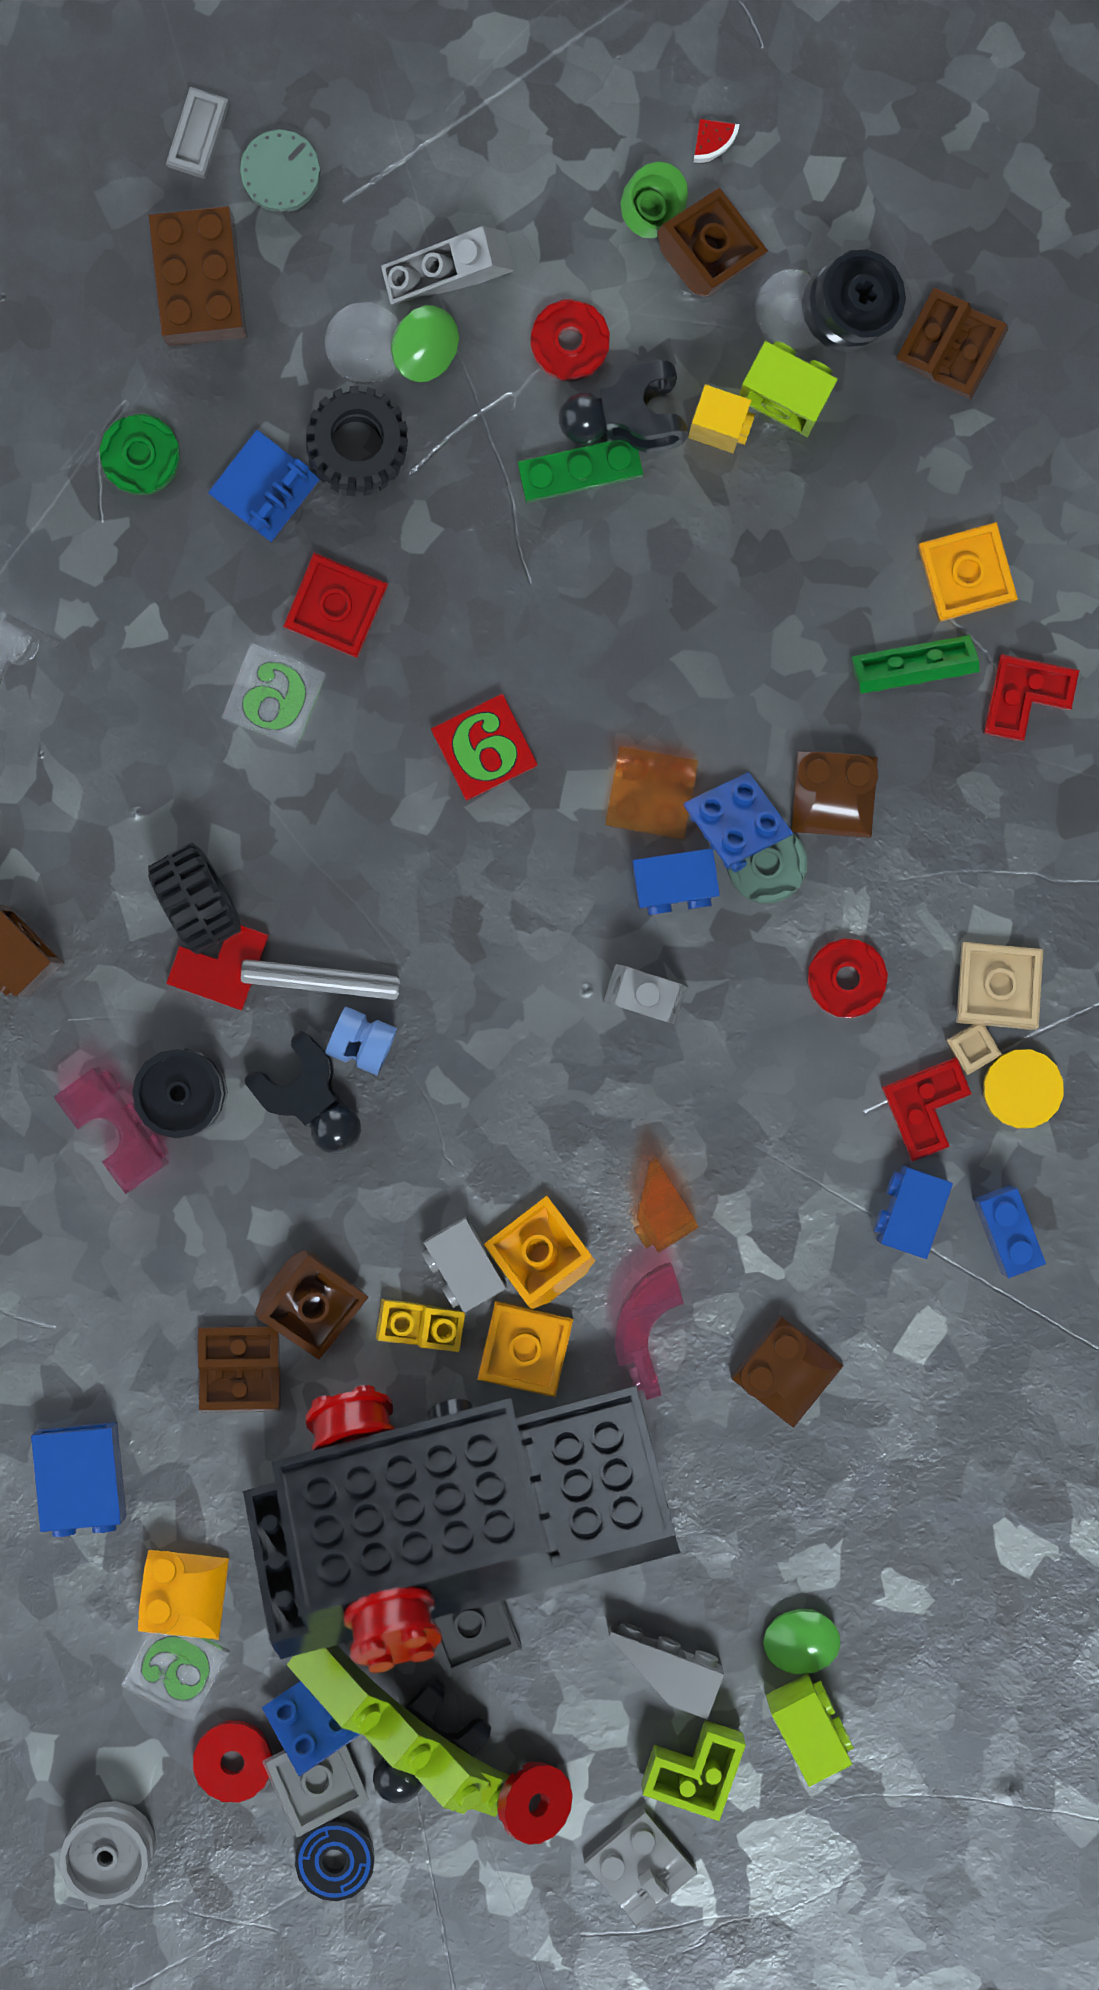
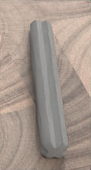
[241,959,400,1000]

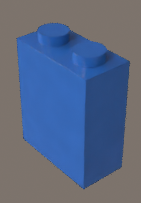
[31,1422,126,1537]

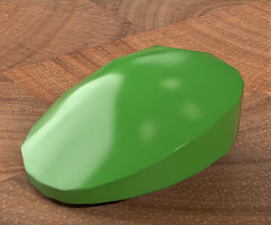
[620,161,688,239]
[391,305,459,382]
[763,1609,841,1674]

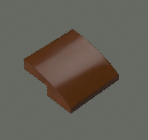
[896,288,1009,400]
[198,1327,281,1412]

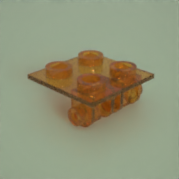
[605,746,698,840]

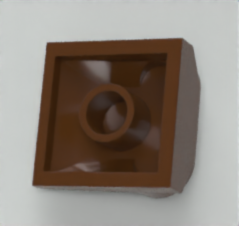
[657,187,768,297]
[791,752,878,838]
[255,1250,369,1360]
[731,1315,844,1428]

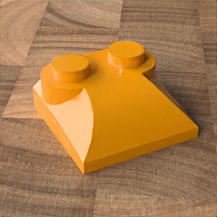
[483,1196,596,1309]
[138,1550,229,1640]

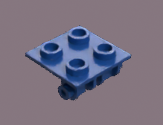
[208,430,320,543]
[683,772,793,872]
[262,1681,361,1776]

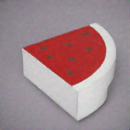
[693,119,740,163]

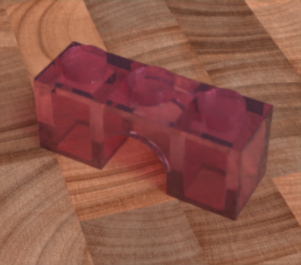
[54,1067,170,1194]

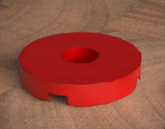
[531,299,610,381]
[807,938,888,1018]
[193,1720,273,1803]
[497,1761,573,1845]

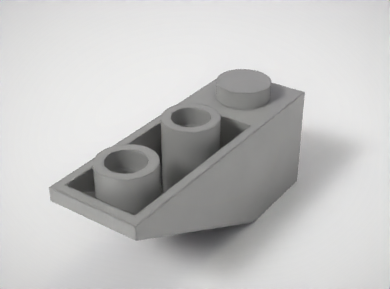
[381,226,515,305]
[608,1622,725,1720]

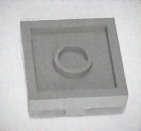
[262,1745,369,1837]
[584,1808,697,1925]

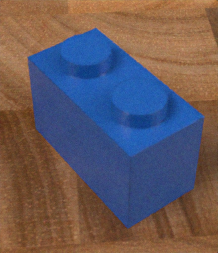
[632,848,720,915]
[874,1165,953,1260]
[973,1185,1046,1278]

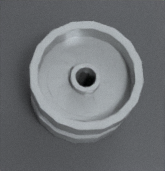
[59,1801,156,1906]

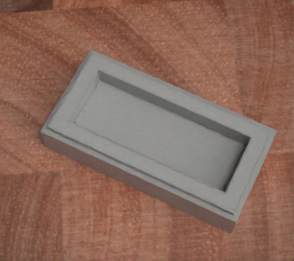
[166,87,230,179]

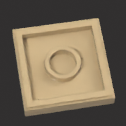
[956,942,1043,1030]

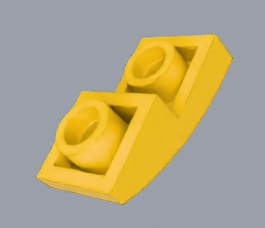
[376,1299,465,1352]

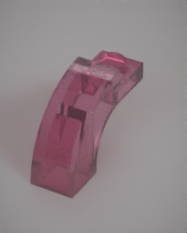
[615,1262,684,1400]

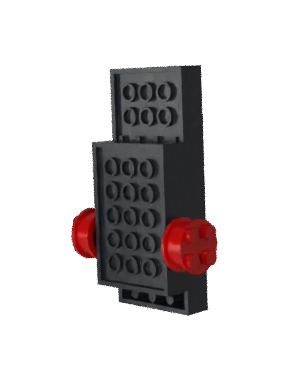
[243,1385,680,1673]

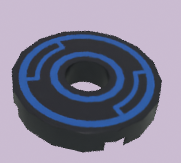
[295,1818,375,1901]

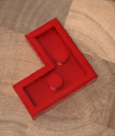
[983,654,1080,742]
[166,925,270,1011]
[881,1057,972,1162]

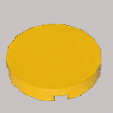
[983,1049,1064,1129]

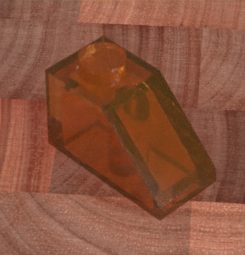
[634,1157,699,1253]

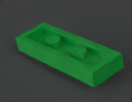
[517,440,644,504]
[852,635,980,694]

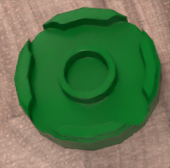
[99,414,181,496]

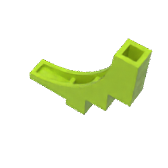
[286,1645,510,1817]

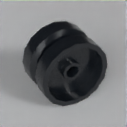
[802,249,906,352]
[132,1048,228,1138]

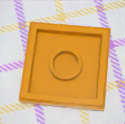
[918,522,1018,622]
[477,1300,573,1397]

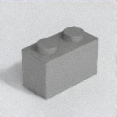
[422,1216,507,1313]

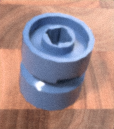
[325,1006,397,1076]

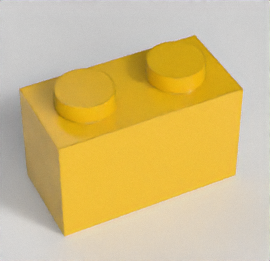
[688,384,755,453]

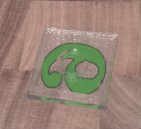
[221,643,327,748]
[121,1633,230,1724]

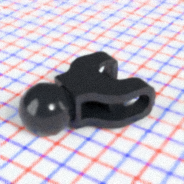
[559,360,688,453]
[245,1030,361,1154]
[373,1678,491,1804]

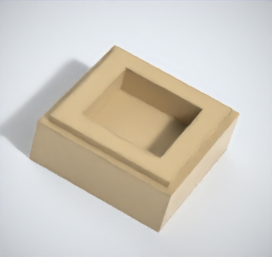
[946,1024,1002,1075]

